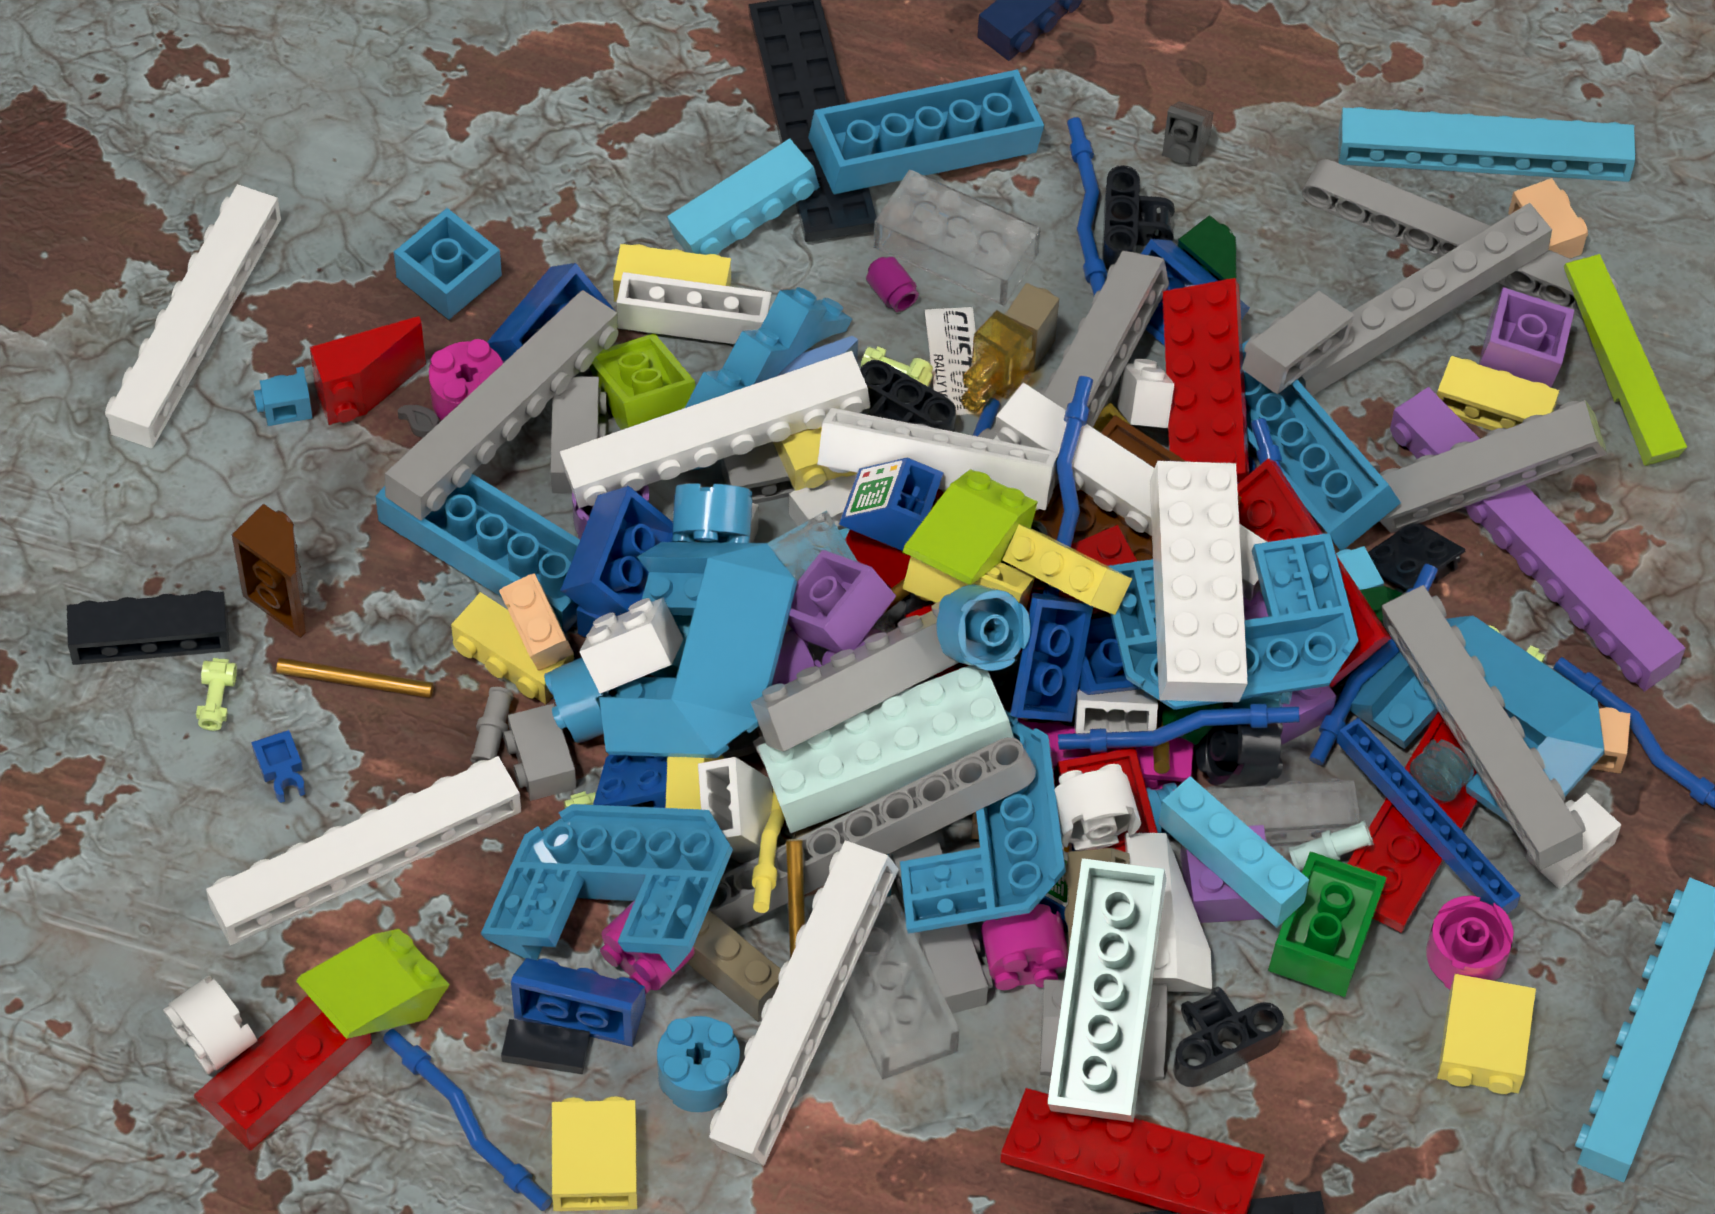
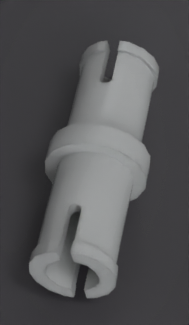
[471,687,514,764]

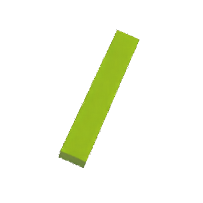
[1563,254,1687,466]

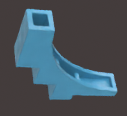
[685,287,852,470]

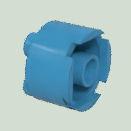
[672,484,752,543]
[936,584,1030,671]
[544,658,619,743]
[657,1016,740,1112]

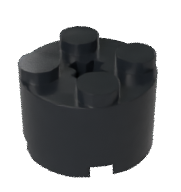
[1195,706,1283,789]

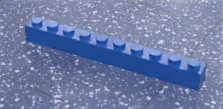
[1337,717,1521,914]

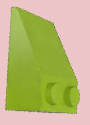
[589,333,696,430]
[903,469,1038,585]
[296,929,450,1039]

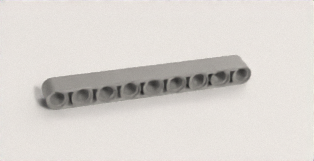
[1302,159,1618,318]
[708,737,1036,929]

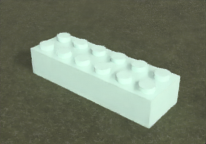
[757,664,1014,833]
[1048,859,1167,1122]

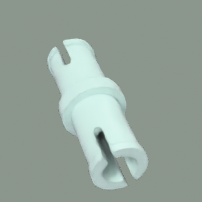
[1289,820,1373,871]

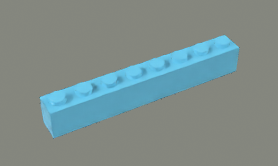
[1338,107,1635,182]
[1575,877,1715,1183]

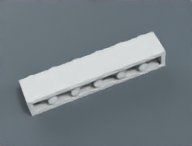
[817,408,1059,511]

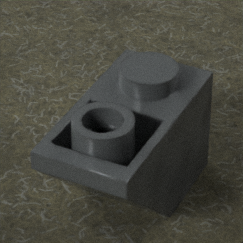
[1162,101,1214,166]

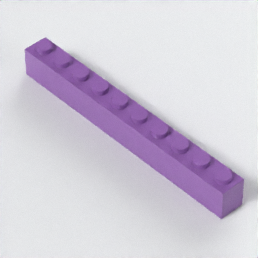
[1390,387,1685,692]

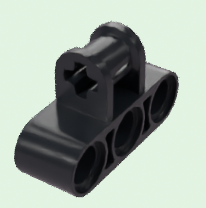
[1102,165,1175,270]
[860,360,956,432]
[1173,987,1284,1087]

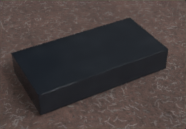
[501,1019,590,1074]

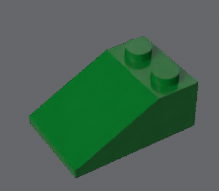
[1268,851,1387,997]

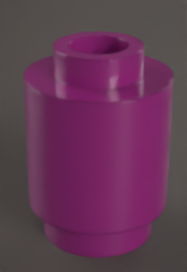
[866,257,919,312]

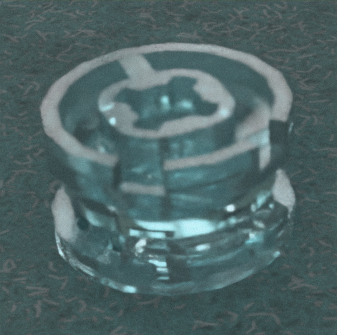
[1410,739,1474,801]

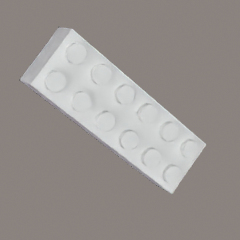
[1150,461,1248,702]

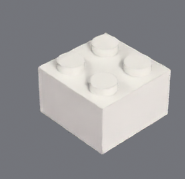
[579,598,683,693]

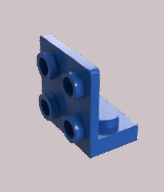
[593,755,667,808]

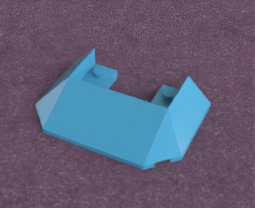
[1108,533,1358,710]
[599,542,797,758]
[1350,616,1604,822]
[900,710,1066,934]
[481,804,733,972]

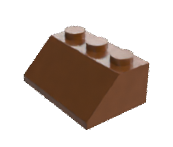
[231,503,306,638]

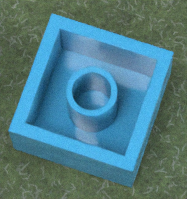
[394,208,502,320]

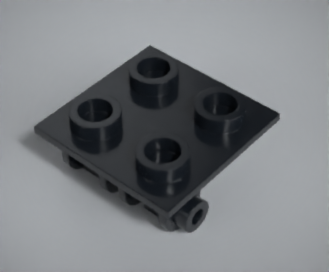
[1368,523,1466,594]

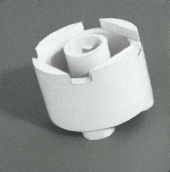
[1054,764,1141,851]
[163,975,257,1075]

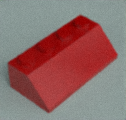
[194,995,372,1151]

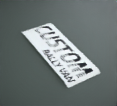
[925,307,984,415]

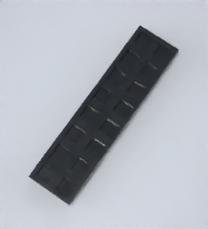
[748,0,878,242]

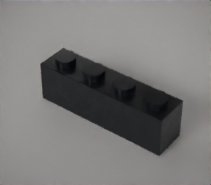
[67,590,230,665]

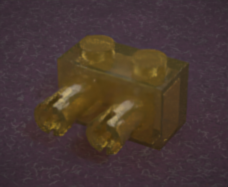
[961,310,1034,414]

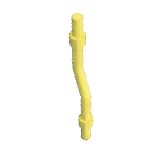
[752,789,785,913]

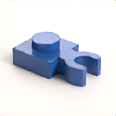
[251,730,305,803]

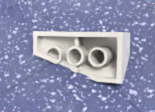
[1125,833,1212,992]

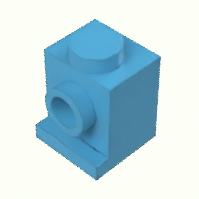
[253,367,313,426]

